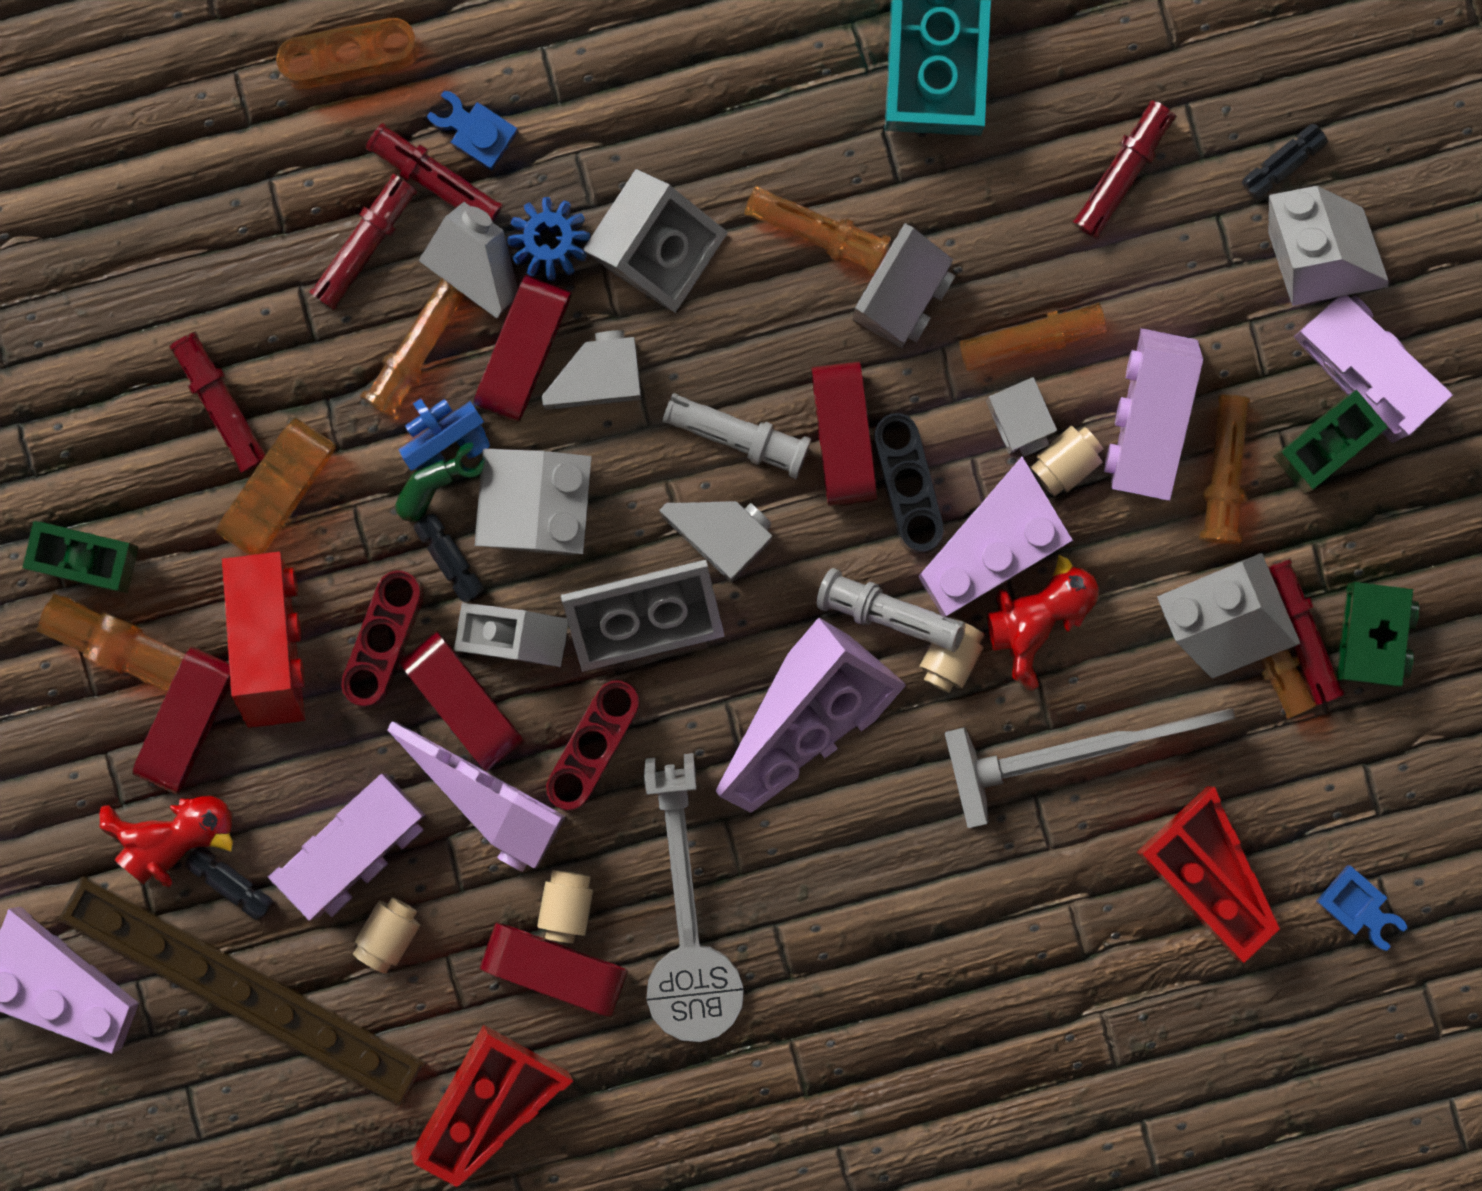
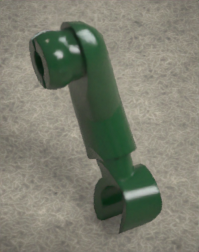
[395,443,485,522]

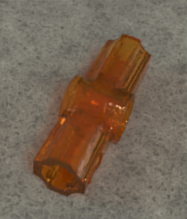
[37,593,186,691]

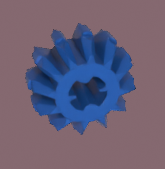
[507,197,591,281]

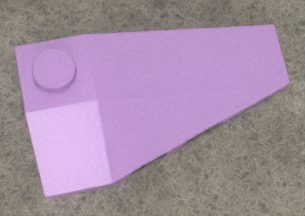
[716,618,906,813]
[388,722,566,872]

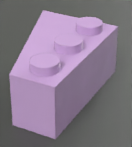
[1104,328,1203,501]
[918,457,1073,617]

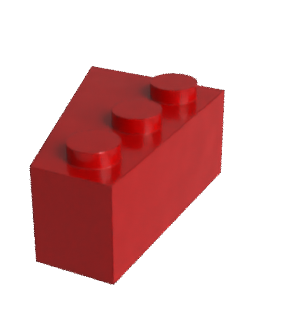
[222,551,306,728]
[1136,786,1280,963]
[411,1025,573,1187]

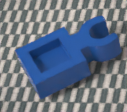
[427,91,519,171]
[1315,865,1407,951]

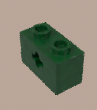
[1273,389,1388,494]
[22,521,139,593]
[1336,582,1419,687]

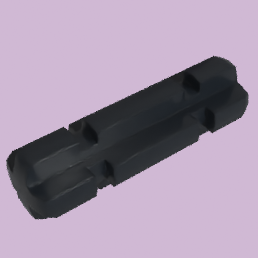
[1242,124,1328,199]
[414,513,484,603]
[185,847,273,920]

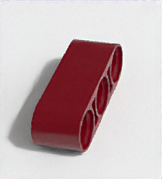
[473,275,572,423]
[811,361,877,507]
[341,570,424,707]
[399,631,525,772]
[132,646,231,795]
[546,680,640,810]
[479,922,628,1017]

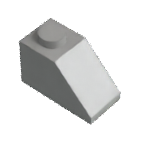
[419,202,518,318]
[542,330,642,410]
[454,602,568,667]

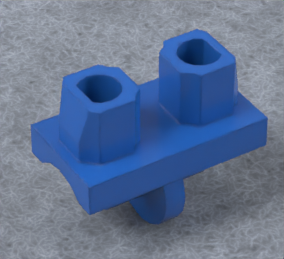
[398,398,490,471]

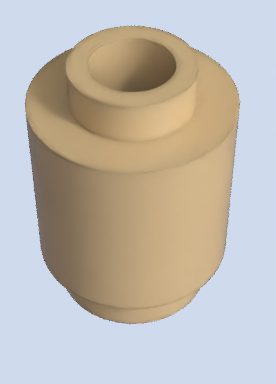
[1030,426,1103,497]
[919,617,985,693]
[537,870,593,943]
[353,897,421,974]

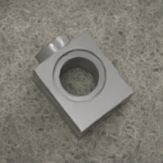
[986,377,1057,457]

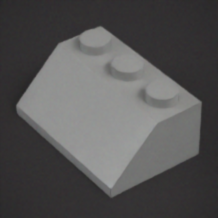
[561,560,725,672]

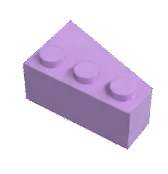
[1294,295,1453,443]
[268,773,426,920]
[0,906,139,1054]

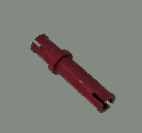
[1072,100,1177,239]
[365,123,503,222]
[309,174,418,310]
[169,332,269,473]
[1268,558,1345,705]

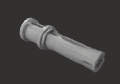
[662,393,812,479]
[817,568,966,652]

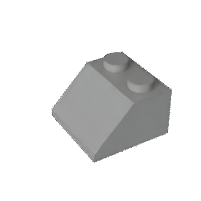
[583,169,728,313]
[1268,186,1388,306]
[852,223,955,349]
[474,449,591,555]
[659,502,772,583]
[1157,553,1300,679]

